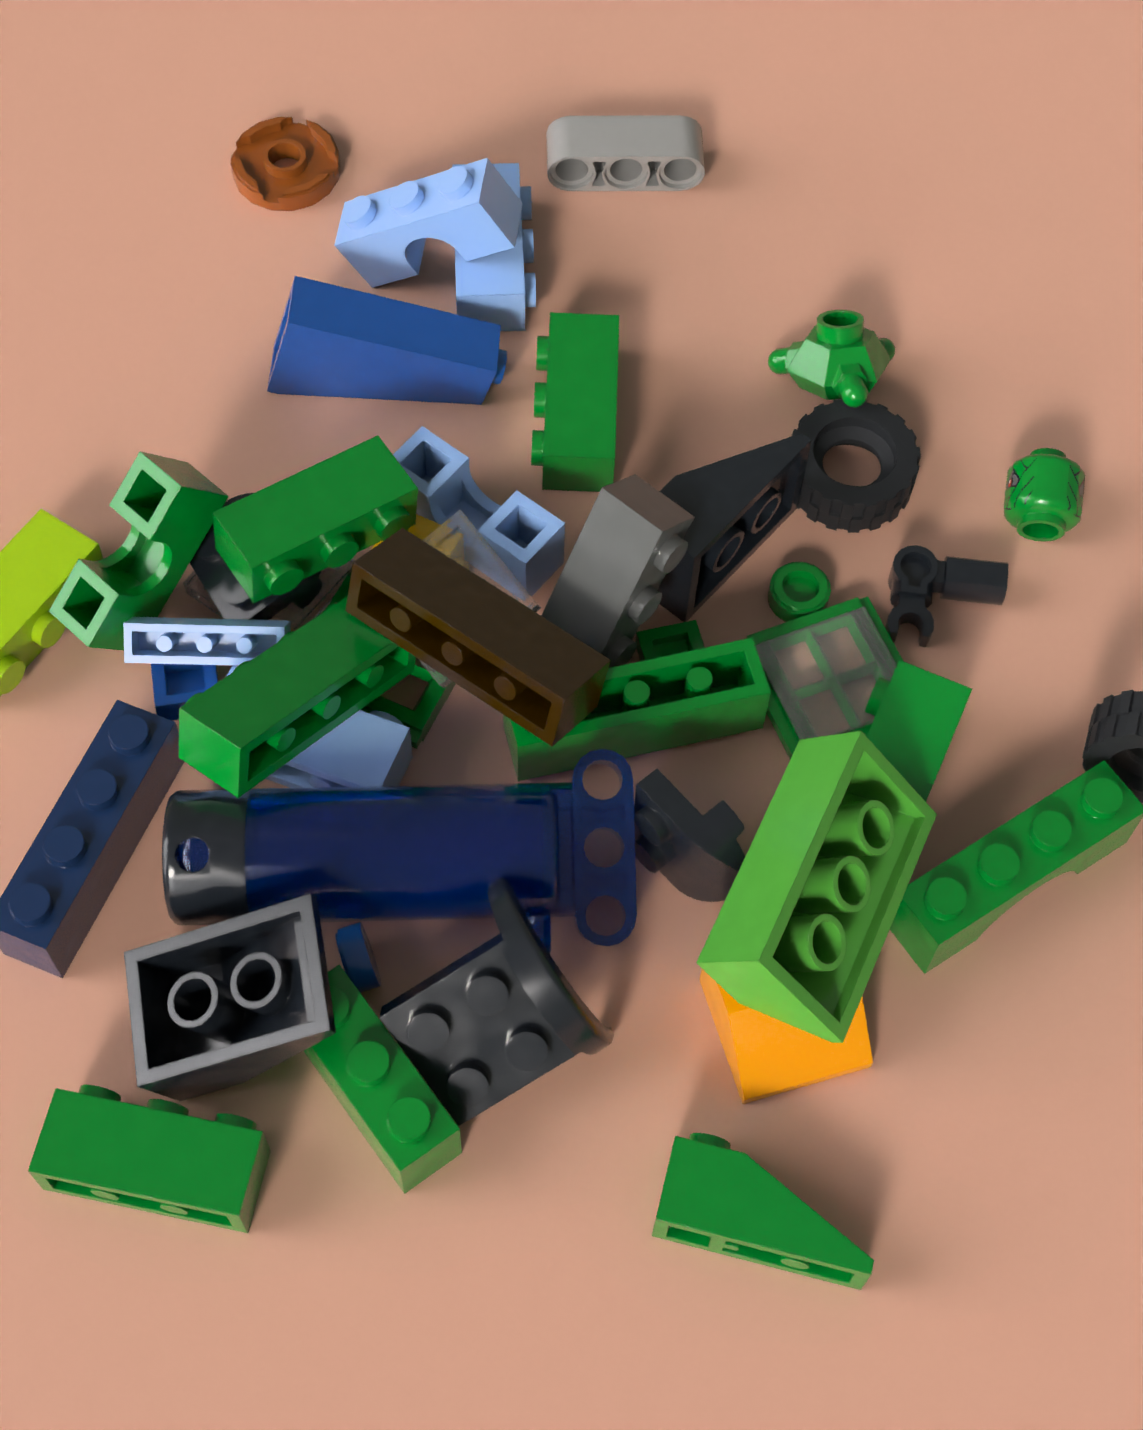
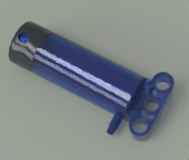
[162,749,637,953]

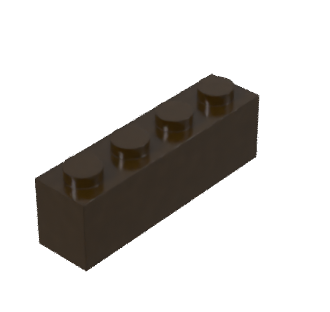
[345,528,611,747]

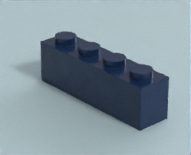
[0,700,184,978]

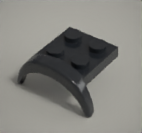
[379,877,614,1126]

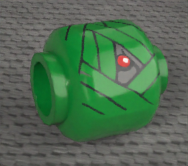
[1004,448,1085,542]

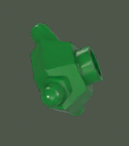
[768,310,895,407]

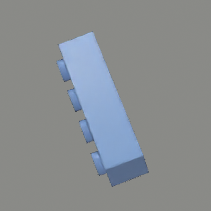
[123,617,291,666]

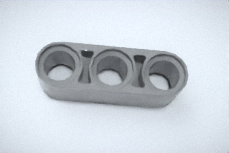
[546,115,705,191]

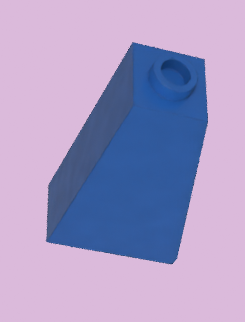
[267,276,507,405]

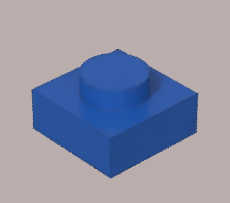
[151,663,219,721]

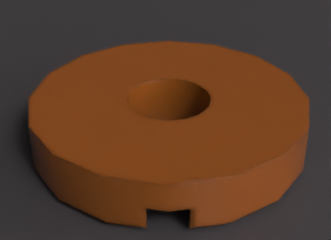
[230,117,340,211]

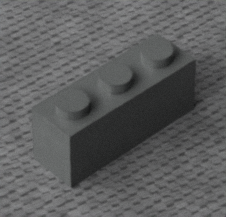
[541,474,695,668]

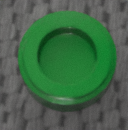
[768,562,831,622]

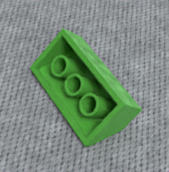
[696,731,937,1043]

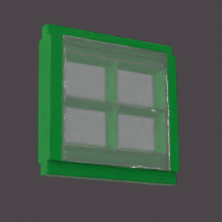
[746,596,903,759]

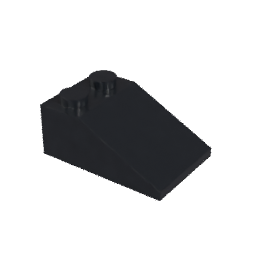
[658,433,812,622]
[124,893,336,1101]

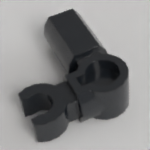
[885,545,1008,647]

